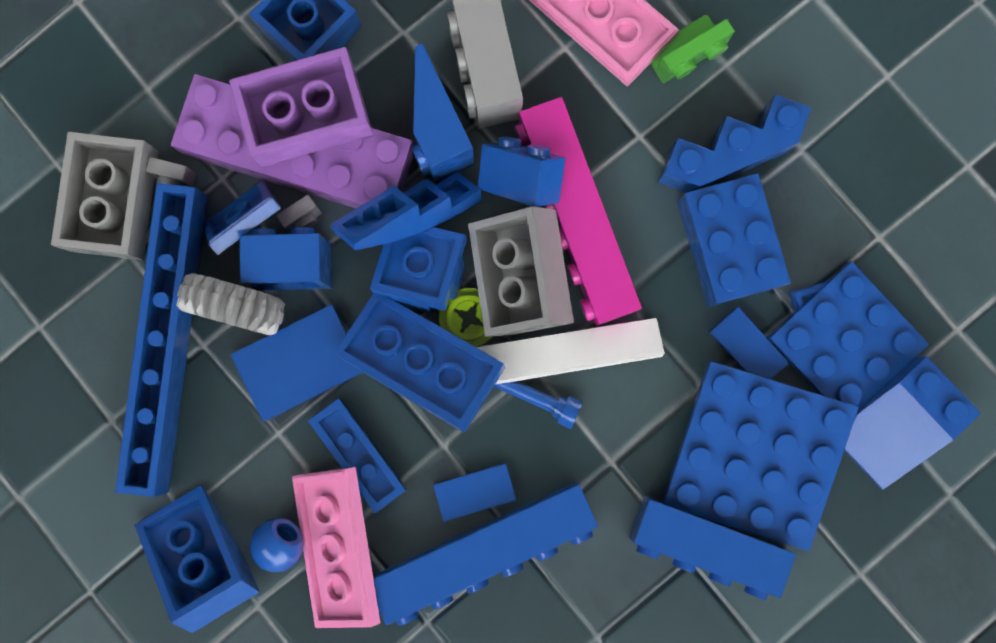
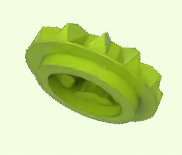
[439,288,492,347]

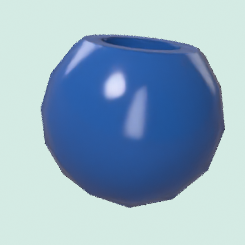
[249,518,304,572]

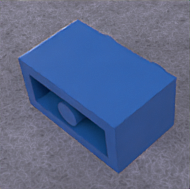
[478,137,565,207]

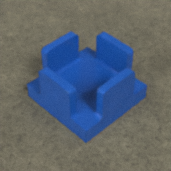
[370,227,467,314]

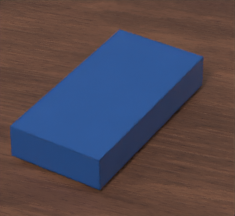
[708,307,789,379]
[433,463,516,522]

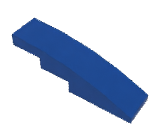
[330,172,482,250]

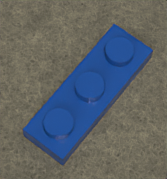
[308,398,407,513]

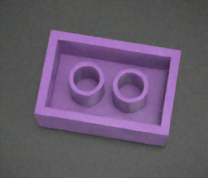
[229,47,373,167]

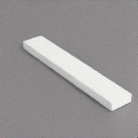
[476,318,665,385]

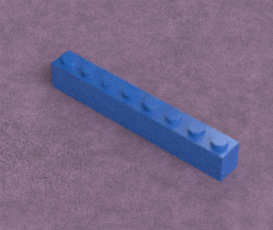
[115,183,208,497]

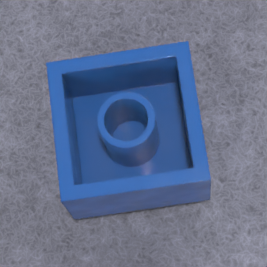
[249,0,362,62]
[240,227,332,291]

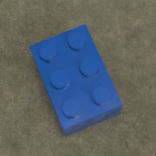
[677,173,791,307]

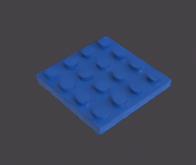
[662,360,859,551]

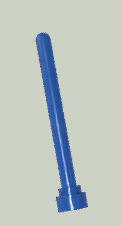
[494,381,583,429]

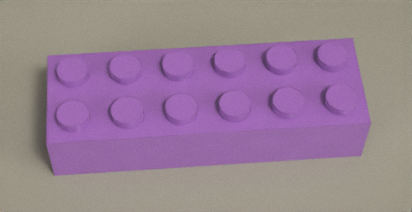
[171,74,414,209]

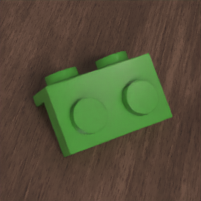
[650,15,735,84]

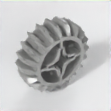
[176,273,285,335]

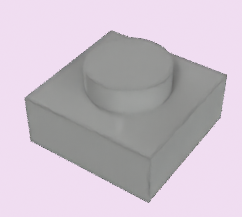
[146,157,197,187]
[276,195,323,232]

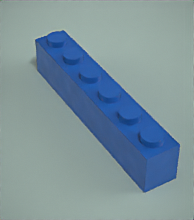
[373,481,599,626]

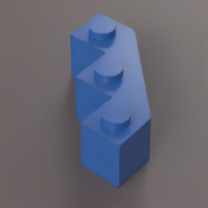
[658,95,811,193]

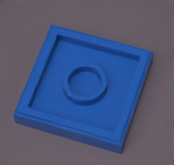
[204,180,281,255]

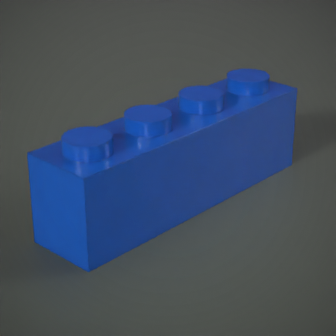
[629,496,796,600]

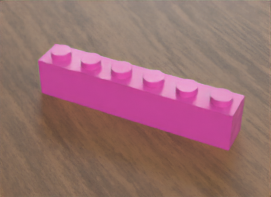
[514,97,642,327]

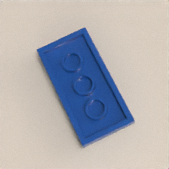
[334,293,506,433]

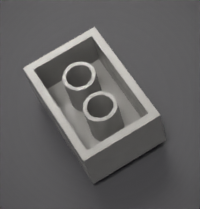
[447,0,523,128]
[51,132,159,260]
[468,206,574,337]

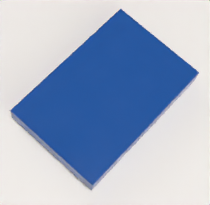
[230,304,363,422]

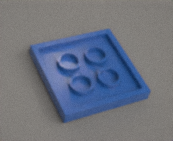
[767,261,929,411]

